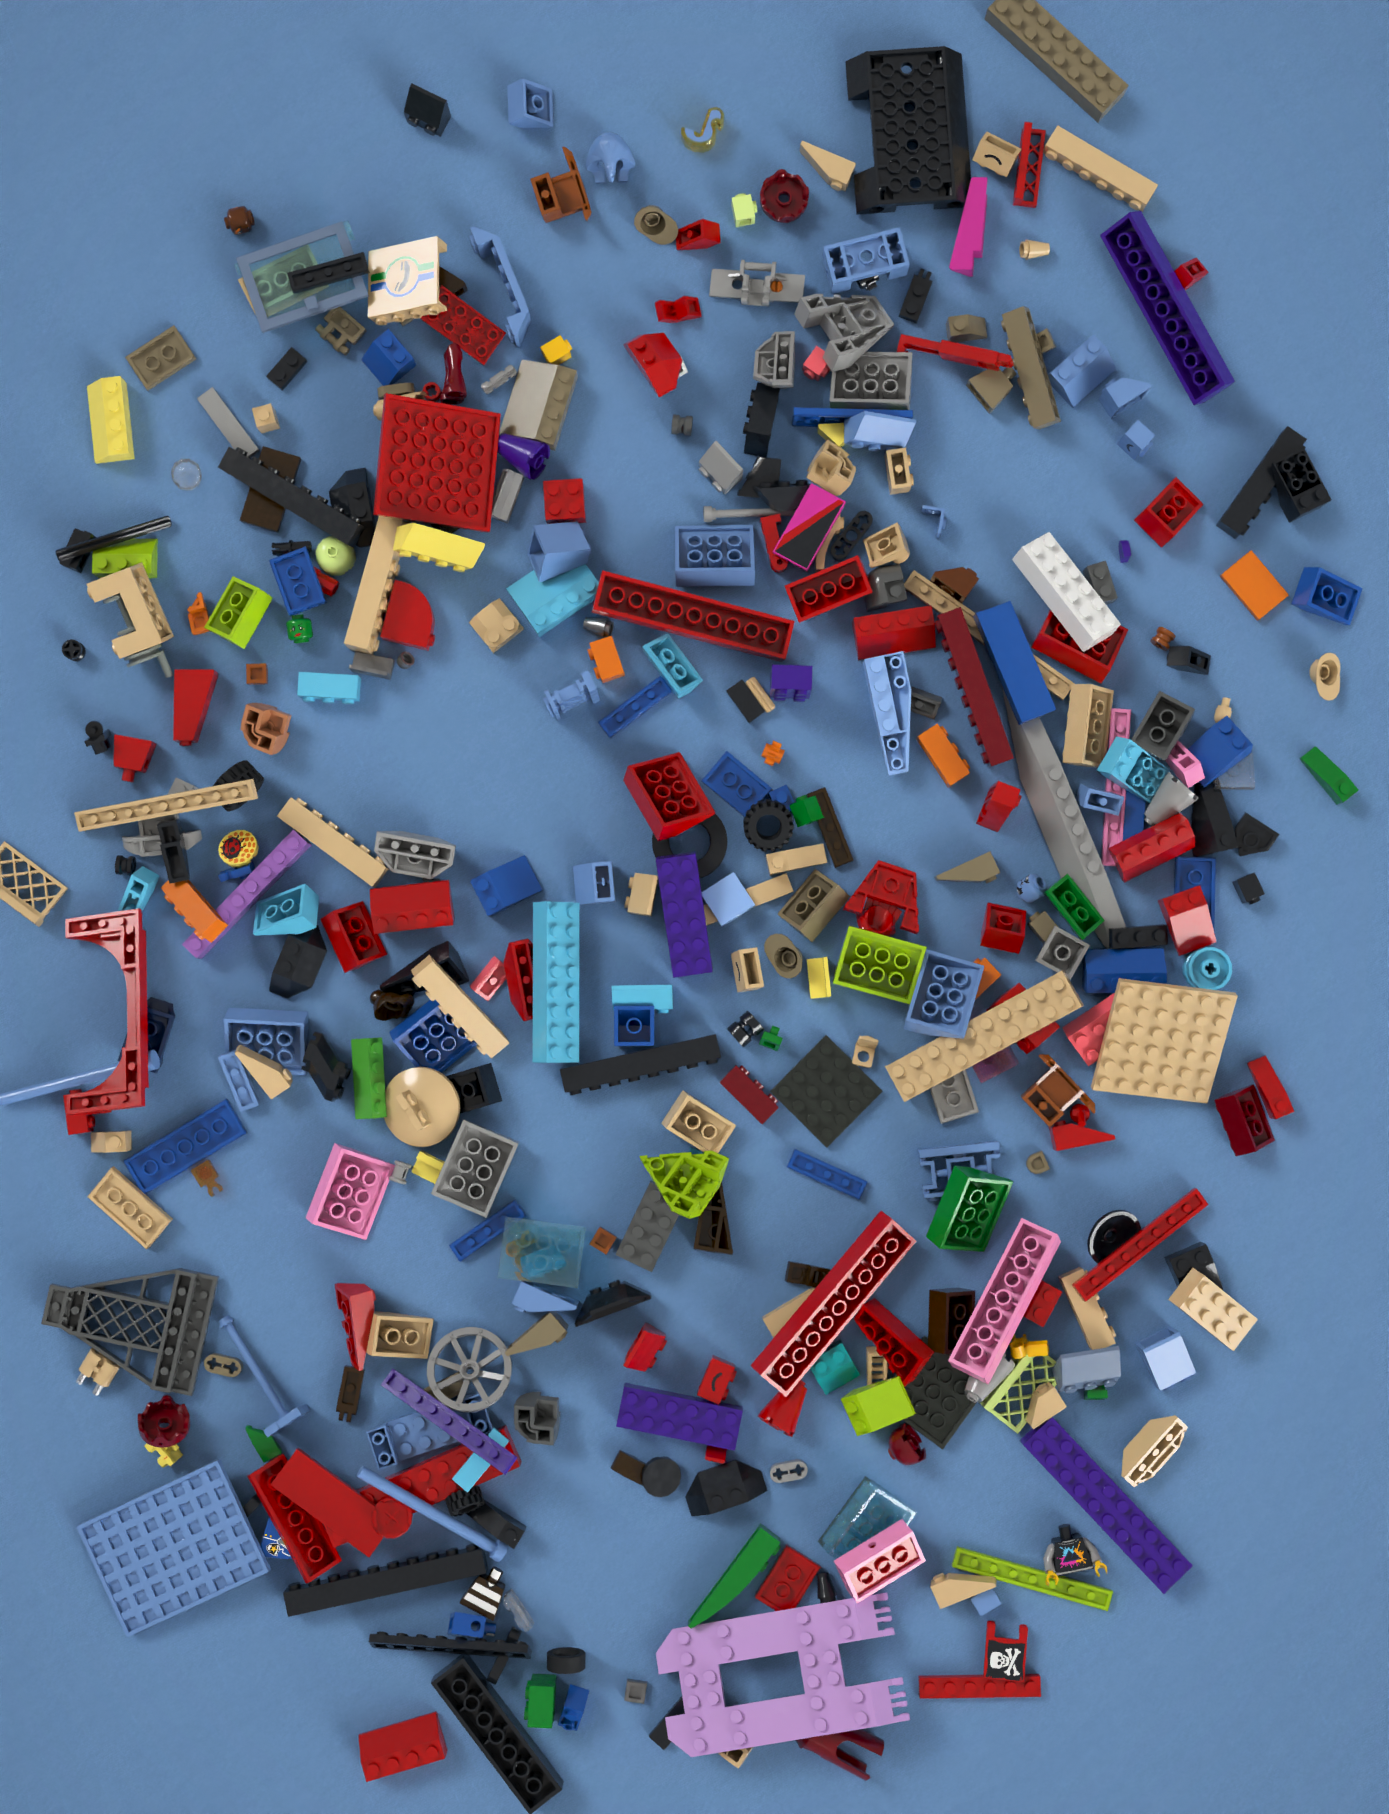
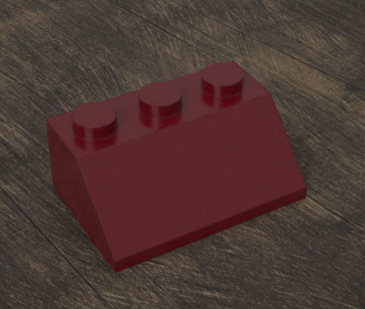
[1215,1084,1275,1156]

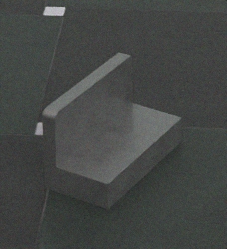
[349,652,395,680]

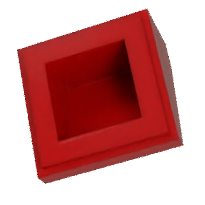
[705,1445,727,1464]

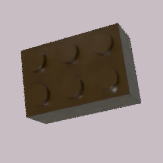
[928,1288,975,1354]

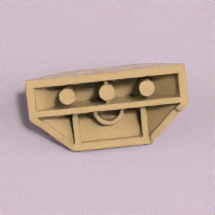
[1121,1415,1188,1487]

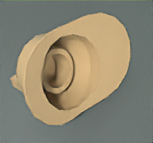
[1309,653,1340,701]

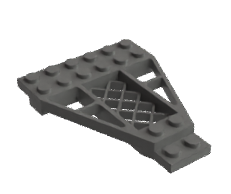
[41,1268,219,1396]

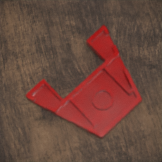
[843,860,919,934]

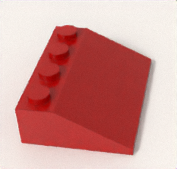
[1031,610,1128,683]
[623,752,715,841]

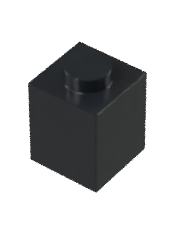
[1232,872,1265,905]

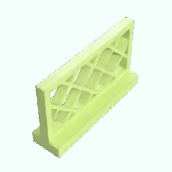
[979,1339,1057,1434]

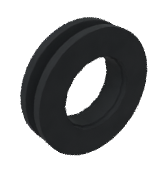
[652,814,727,878]

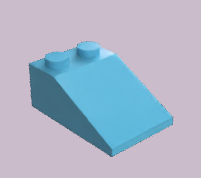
[253,884,319,936]

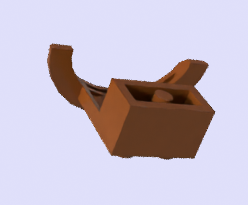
[530,147,592,223]
[1021,1054,1095,1127]

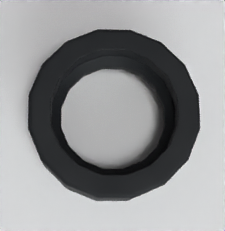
[547,1647,585,1674]

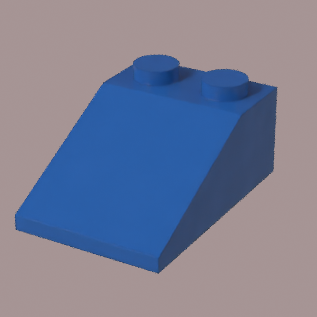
[1291,567,1363,626]
[1188,716,1253,787]
[470,855,543,917]

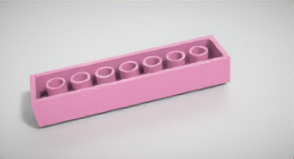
[948,1218,1061,1385]

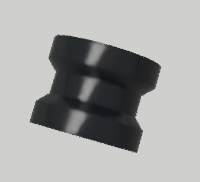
[62,639,86,661]
[115,855,136,876]

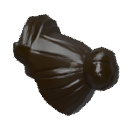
[370,989,415,1021]

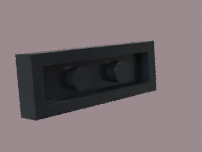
[1109,924,1168,949]

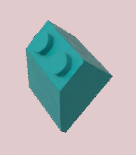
[810,1340,860,1395]

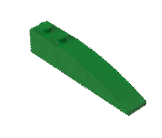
[688,1523,781,1629]

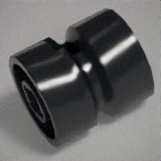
[727,1010,764,1048]

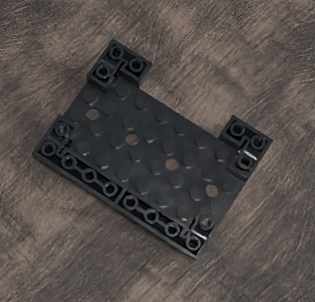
[845,46,971,215]

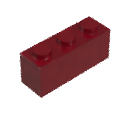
[720,1065,779,1124]

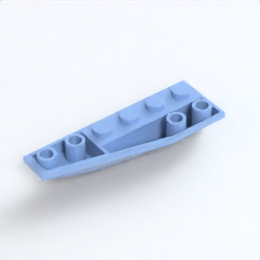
[862,651,911,776]

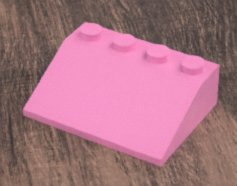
[305,1143,395,1240]

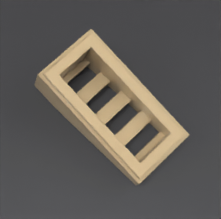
[866,1346,888,1385]

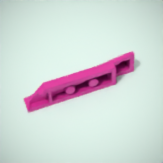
[949,177,988,277]

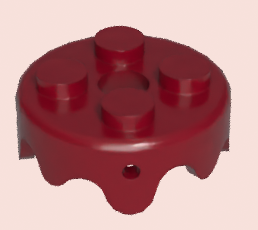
[760,169,809,223]
[138,1395,190,1448]

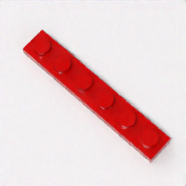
[918,1674,1041,1699]

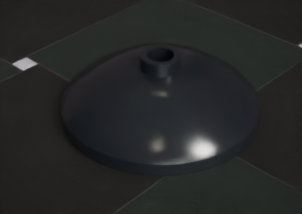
[1087,1210,1141,1264]

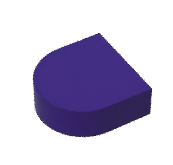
[1118,540,1131,563]

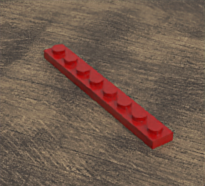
[1072,1188,1209,1302]

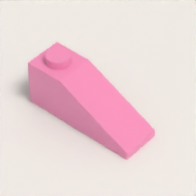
[1166,741,1205,788]

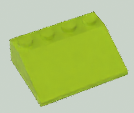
[833,926,927,1004]

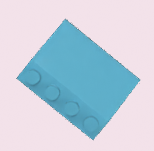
[506,564,599,637]

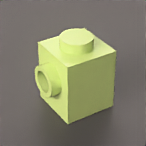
[731,193,757,227]

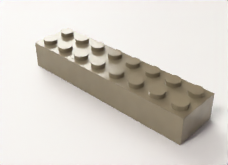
[985,0,1129,123]

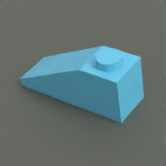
[118,866,160,912]

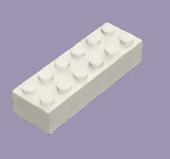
[1012,532,1121,652]

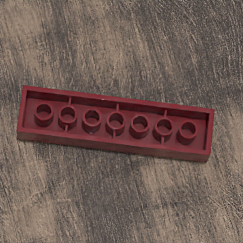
[935,607,1014,767]

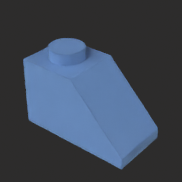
[1075,783,1124,816]

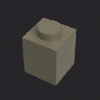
[1027,911,1058,943]

